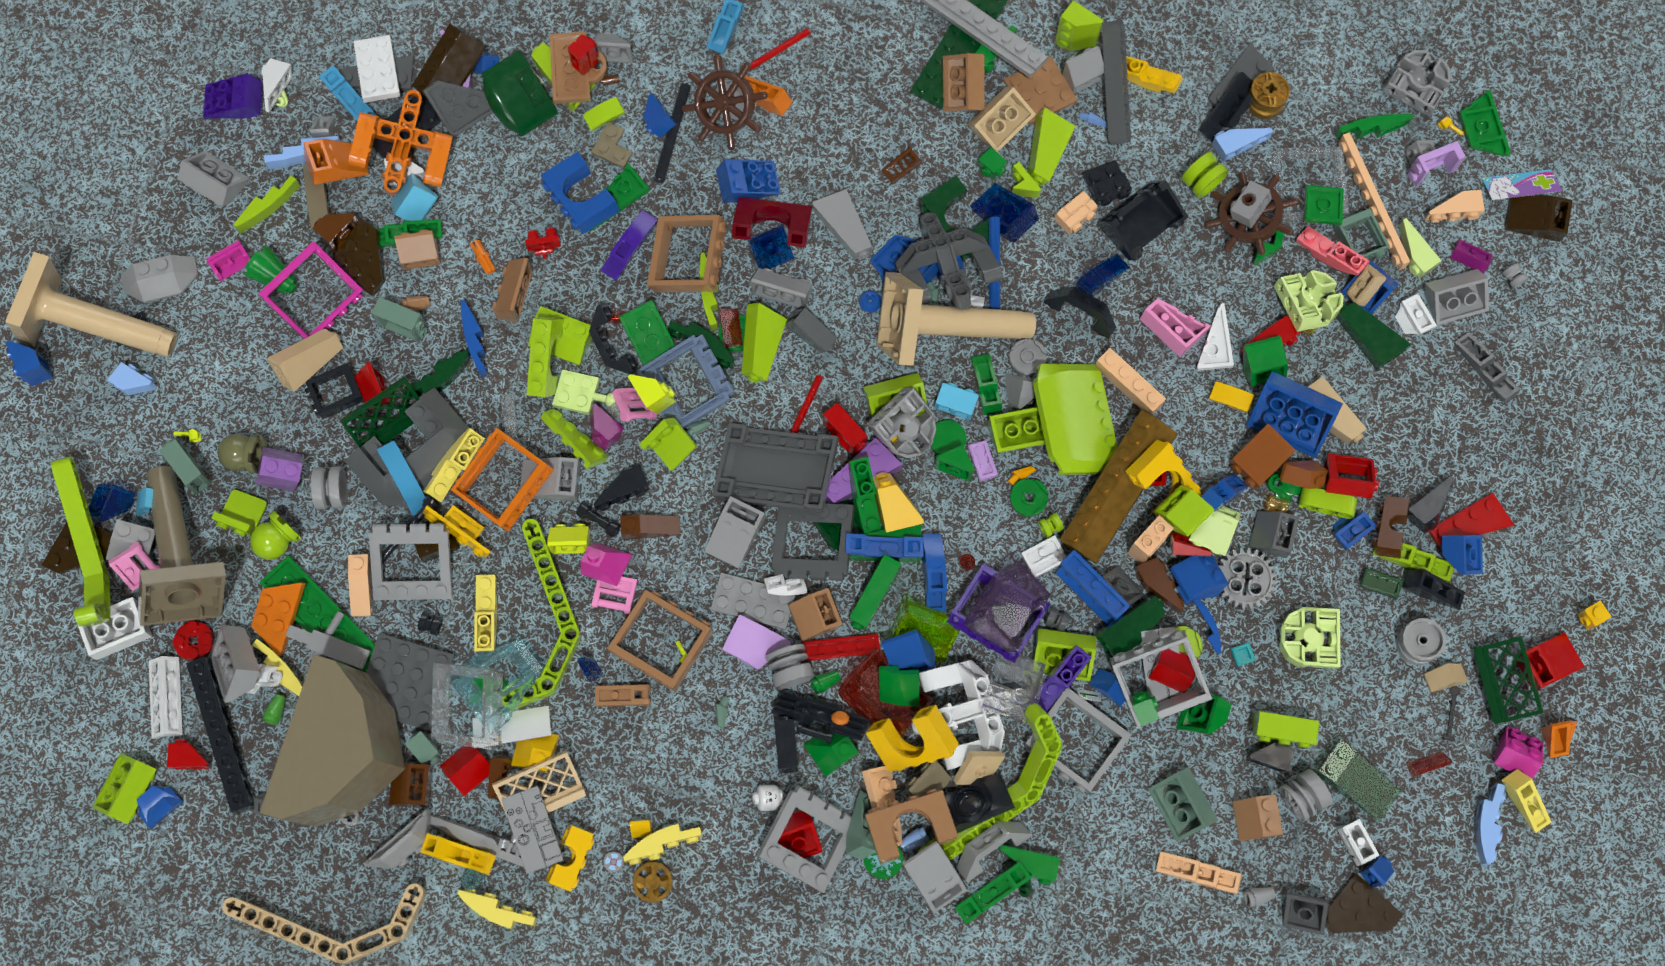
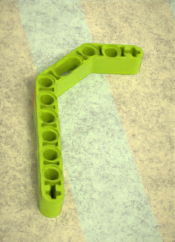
[51,456,111,627]
[500,519,581,710]
[917,703,1063,861]

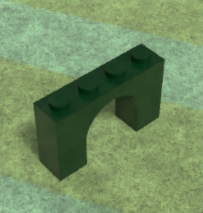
[919,176,989,262]

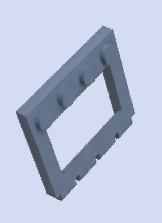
[636,335,735,429]

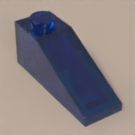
[1076,254,1130,296]

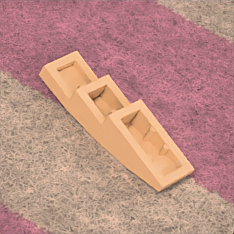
[1156,852,1242,895]

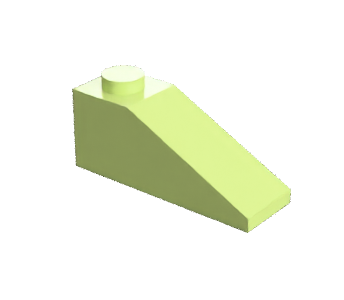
[1399,218,1441,279]

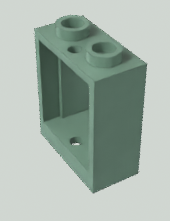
[1333,208,1390,261]
[371,297,428,342]
[159,439,212,495]

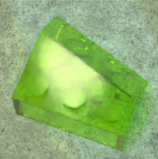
[882,599,959,662]

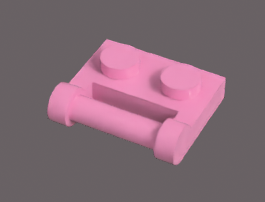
[612,388,657,422]
[109,542,160,591]
[592,577,638,614]

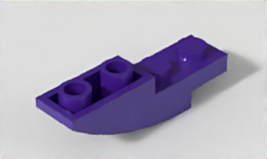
[600,210,658,281]
[1025,645,1092,713]

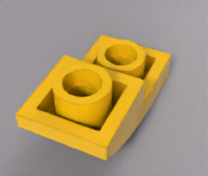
[1209,381,1254,413]

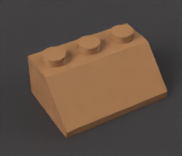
[943,53,985,112]
[492,258,533,323]

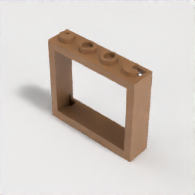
[647,215,727,293]
[607,590,713,692]

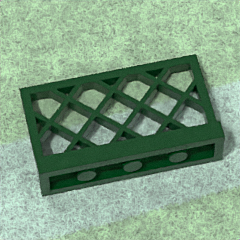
[340,377,419,448]
[1473,636,1544,725]

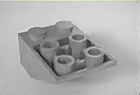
[520,457,581,502]
[704,496,765,569]
[903,841,967,913]

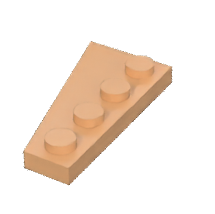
[862,766,903,846]

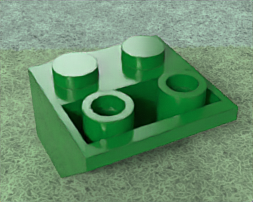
[1243,336,1288,387]

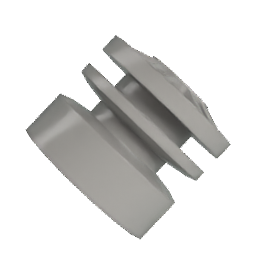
[765,644,814,690]
[1279,769,1333,823]

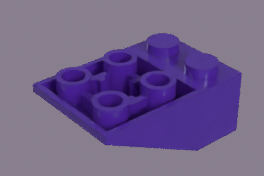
[203,73,262,119]

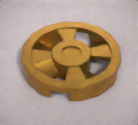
[632,862,673,903]

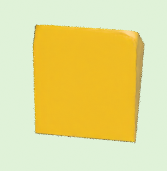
[630,820,652,838]

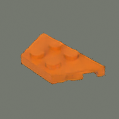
[251,583,305,656]

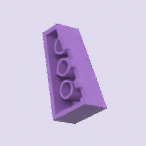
[826,438,902,504]

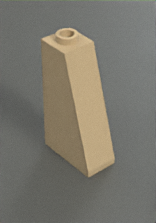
[267,329,343,392]
[1308,376,1367,444]

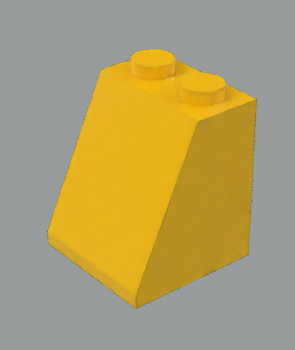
[873,472,924,532]

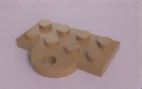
[549,31,607,104]

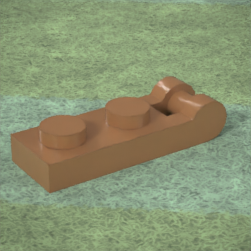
[595,685,651,707]

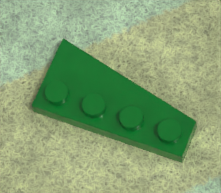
[589,163,650,232]

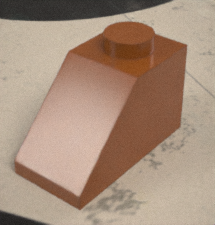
[1279,460,1328,489]

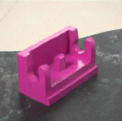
[206,240,250,282]

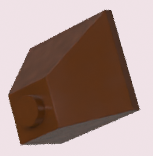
[313,213,358,254]

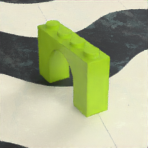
[526,317,564,397]

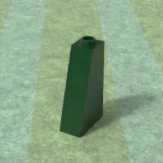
[1335,302,1411,370]
[1094,596,1166,662]

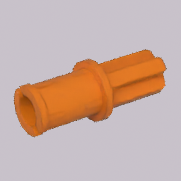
[470,240,496,275]

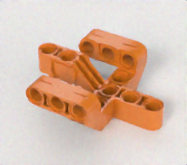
[348,90,453,196]

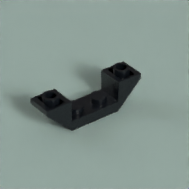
[1043,286,1116,339]
[589,303,638,375]

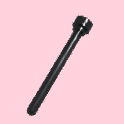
[382,495,439,564]

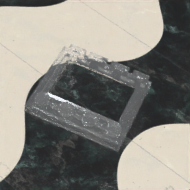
[431,662,503,749]

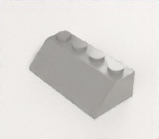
[210,625,261,702]

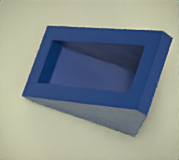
[1089,668,1132,707]

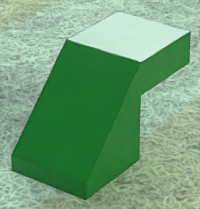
[1253,230,1284,265]

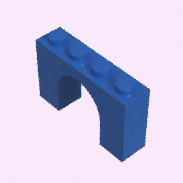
[540,152,619,235]

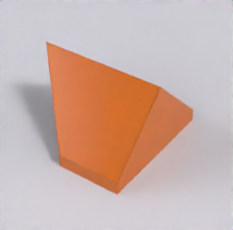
[1541,721,1578,758]

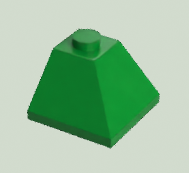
[1176,691,1232,735]
[803,729,859,777]

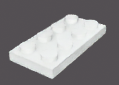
[354,35,400,103]

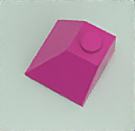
[580,542,632,586]

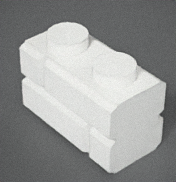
[1337,819,1380,866]

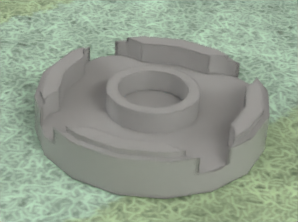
[1009,339,1047,376]

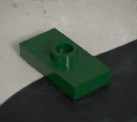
[1359,568,1403,600]

